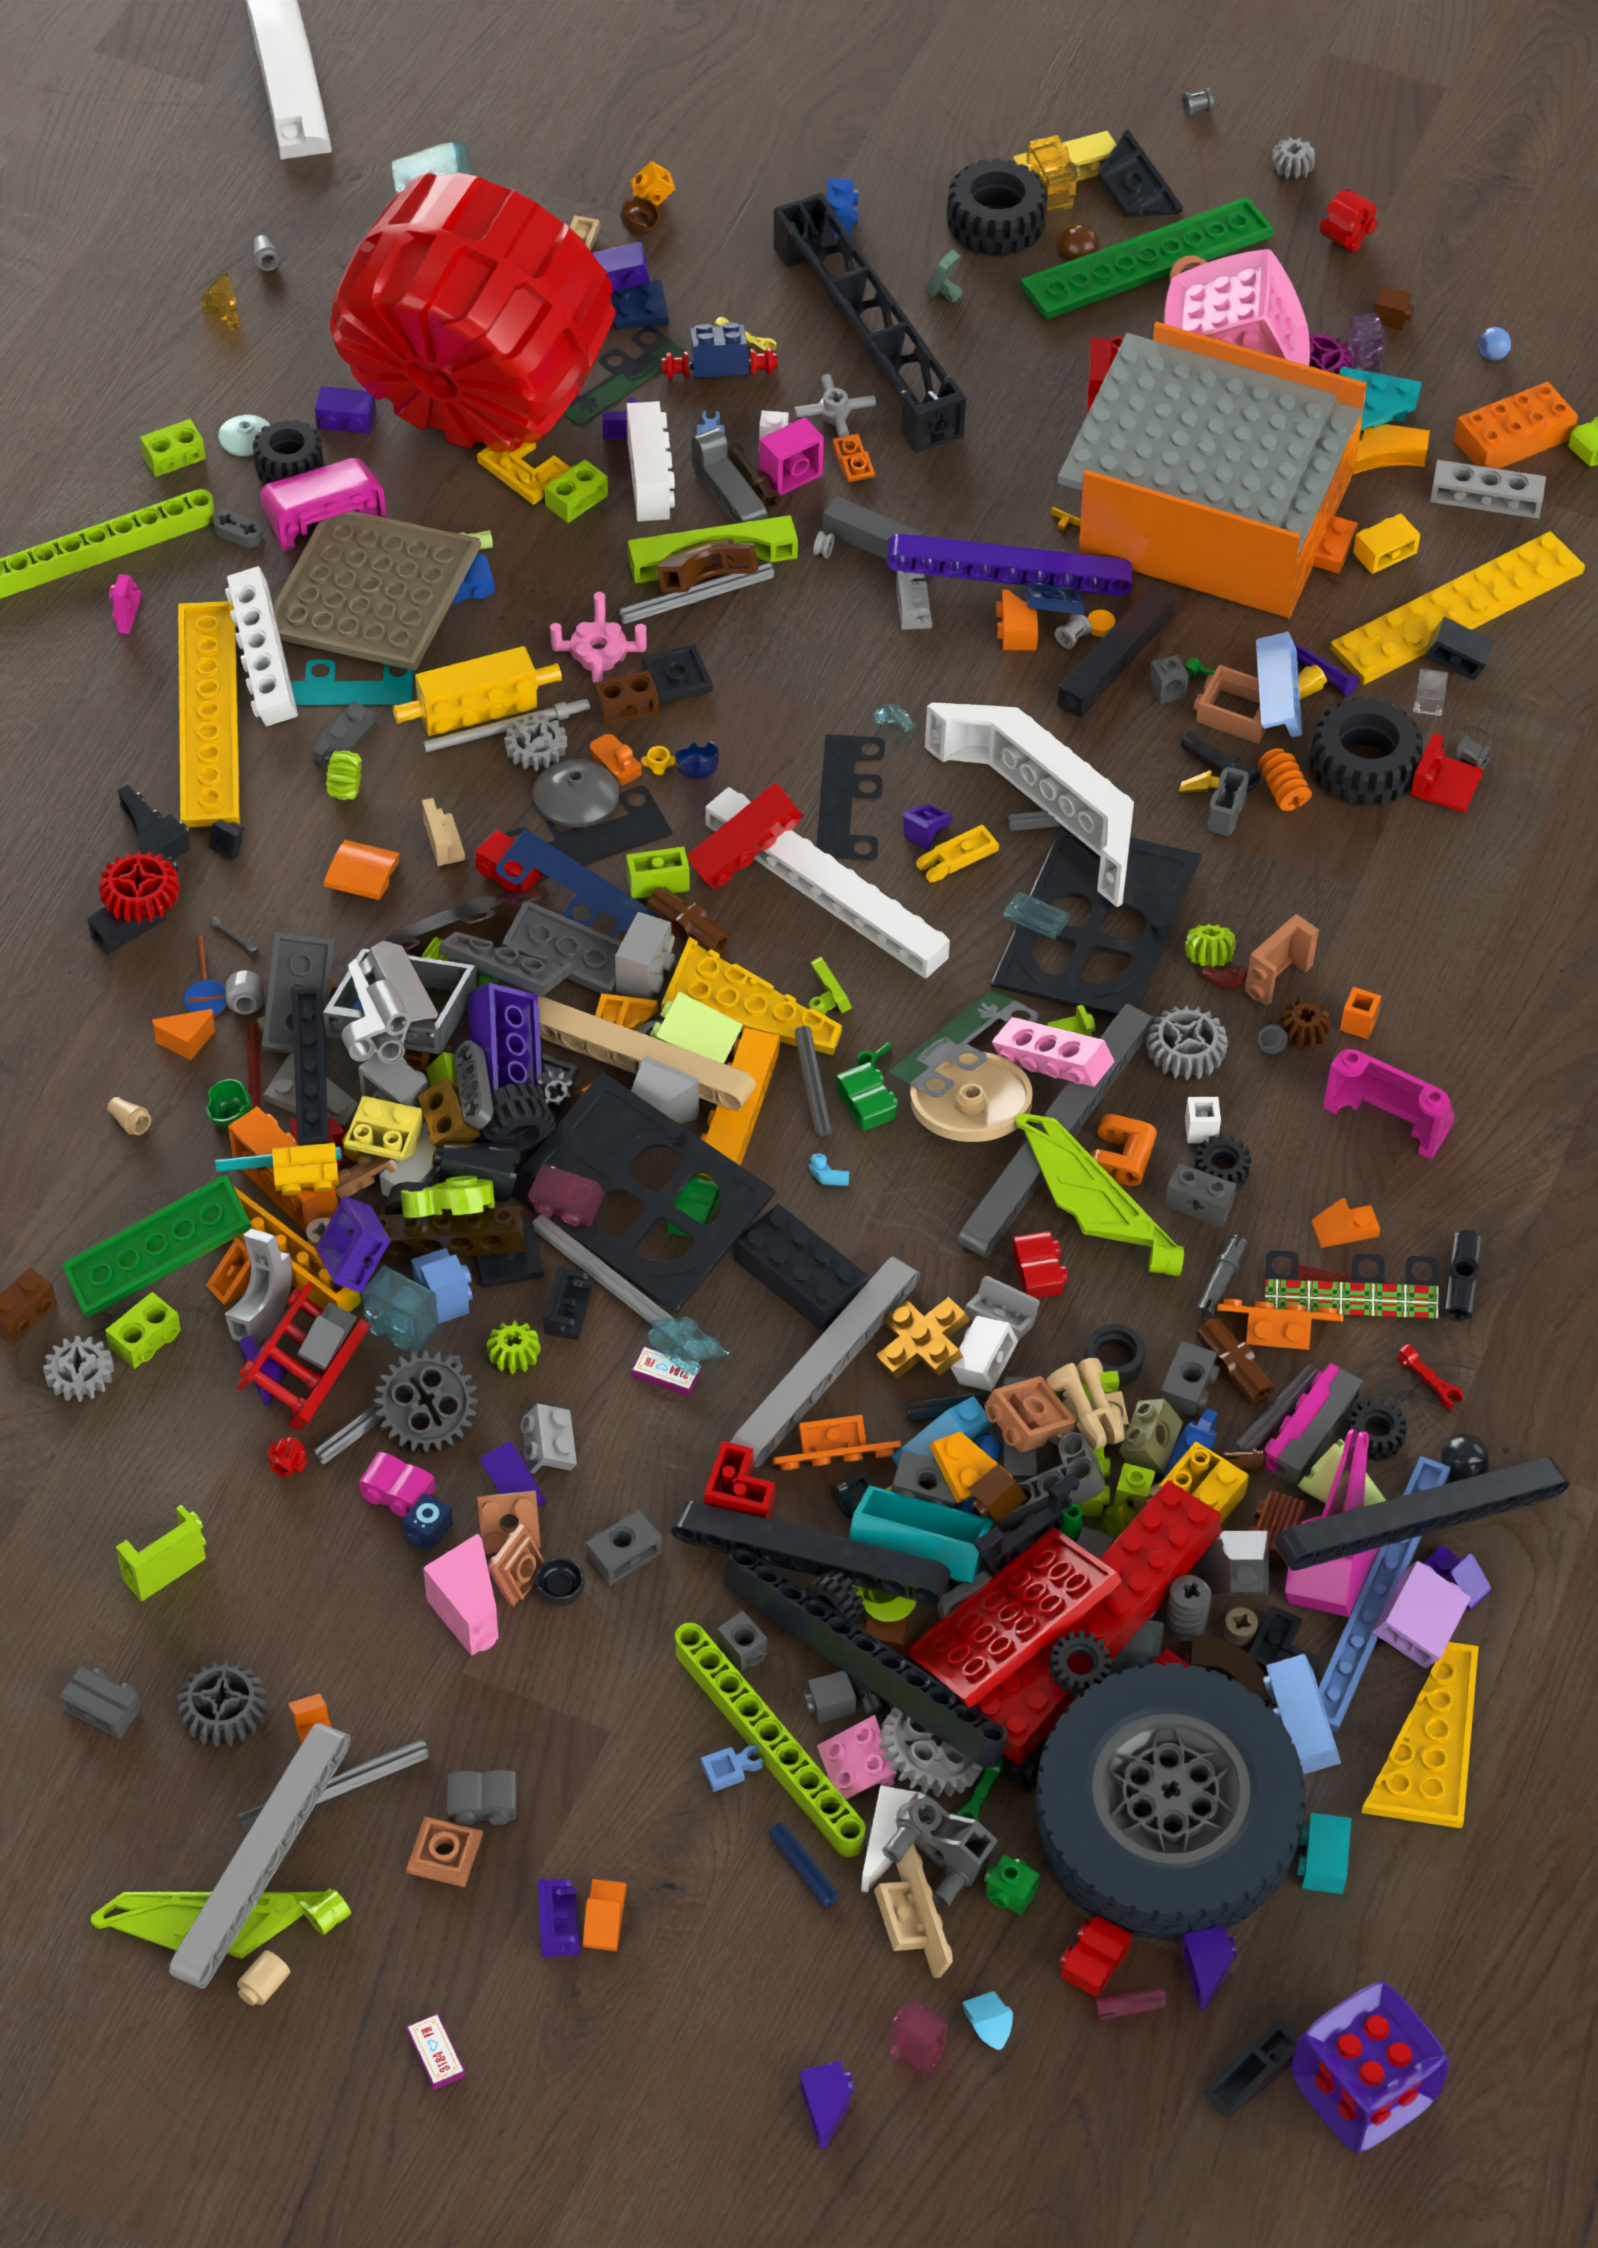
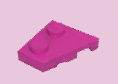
[109,574,142,634]

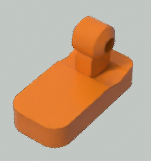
[590,734,642,785]

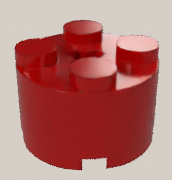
[1320,189,1378,252]

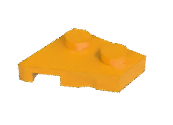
[595,993,659,1031]
[929,1431,1013,1503]

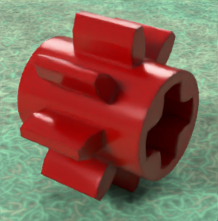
[266,1437,308,1477]

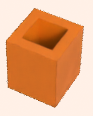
[1340,987,1382,1039]

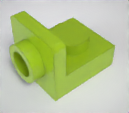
[1047,1005,1095,1037]
[1113,1463,1155,1512]

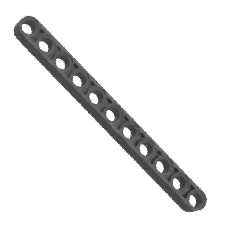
[958,1004,1155,1258]

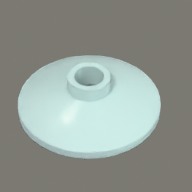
[219,415,270,456]

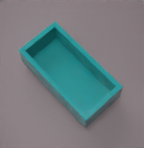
[849,1485,994,1583]

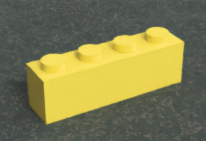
[1013,131,1116,190]

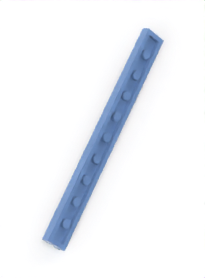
[1319,1456,1451,1733]

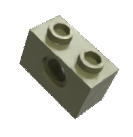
[1119,1399,1183,1474]

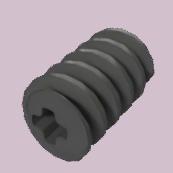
[1166,1575,1211,1641]

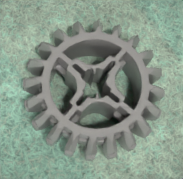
[1146,1005,1228,1081]

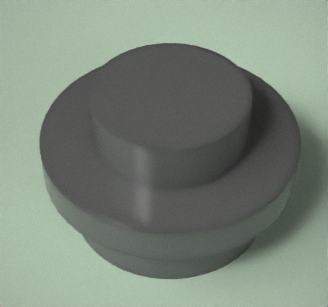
[1258,1024,1288,1055]

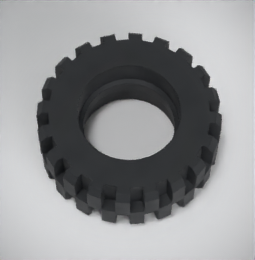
[947,158,1048,256]
[1310,697,1423,807]

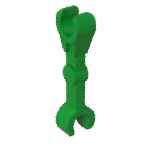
[956,1757,1004,1821]

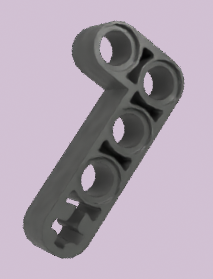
[691,427,768,524]
[978,1432,1105,1533]

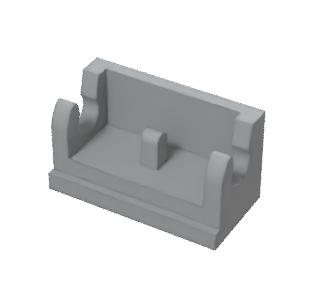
[896,571,932,630]

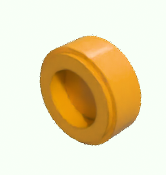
[1087,610,1115,637]

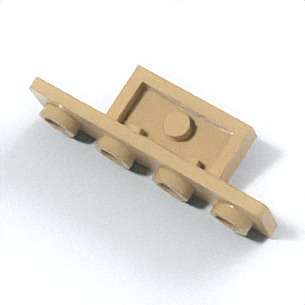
[874,1842,953,1978]

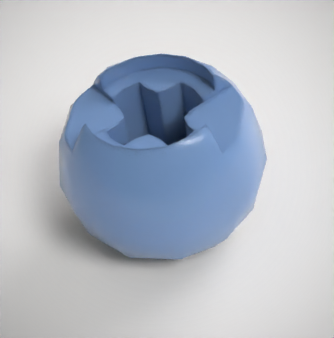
[1479,327,1511,361]

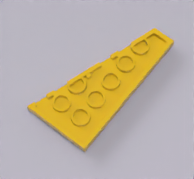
[661,937,842,1055]
[1361,1642,1479,1828]

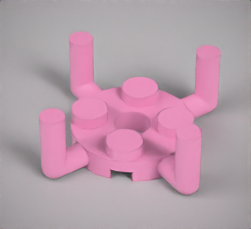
[550,592,647,683]

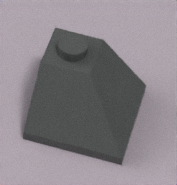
[1203,1531,1269,1597]

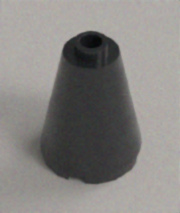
[431,1143,520,1204]

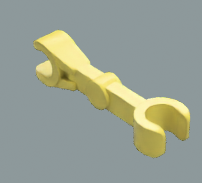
[714,317,777,354]

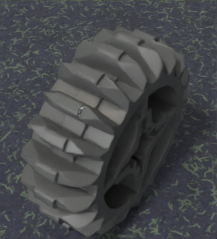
[177,1659,267,1748]

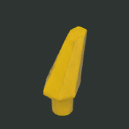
[1179,771,1219,793]

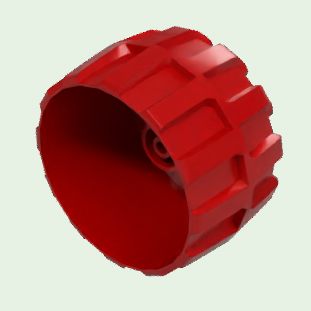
[329,172,616,452]

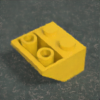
[1159,1441,1249,1524]

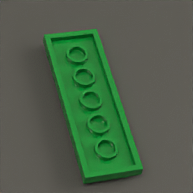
[61,1174,254,1318]

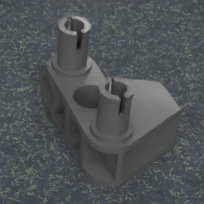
[882,1793,998,1908]

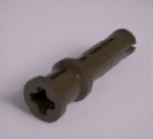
[727,443,781,511]

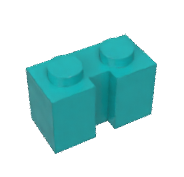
[1297,1813,1352,1894]

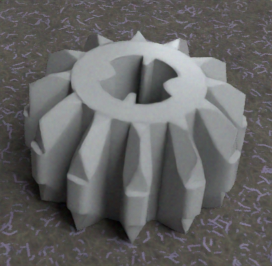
[1271,137,1315,180]

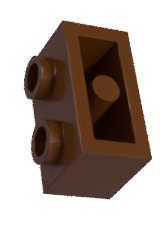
[0,1267,57,1345]

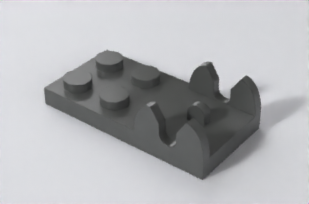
[501,900,622,994]
[261,932,335,1054]

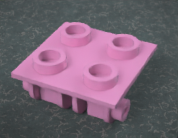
[817,1715,897,1800]

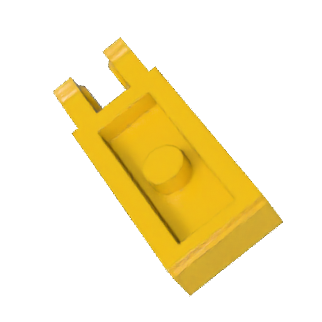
[916,825,999,883]

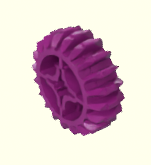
[1308,331,1353,375]

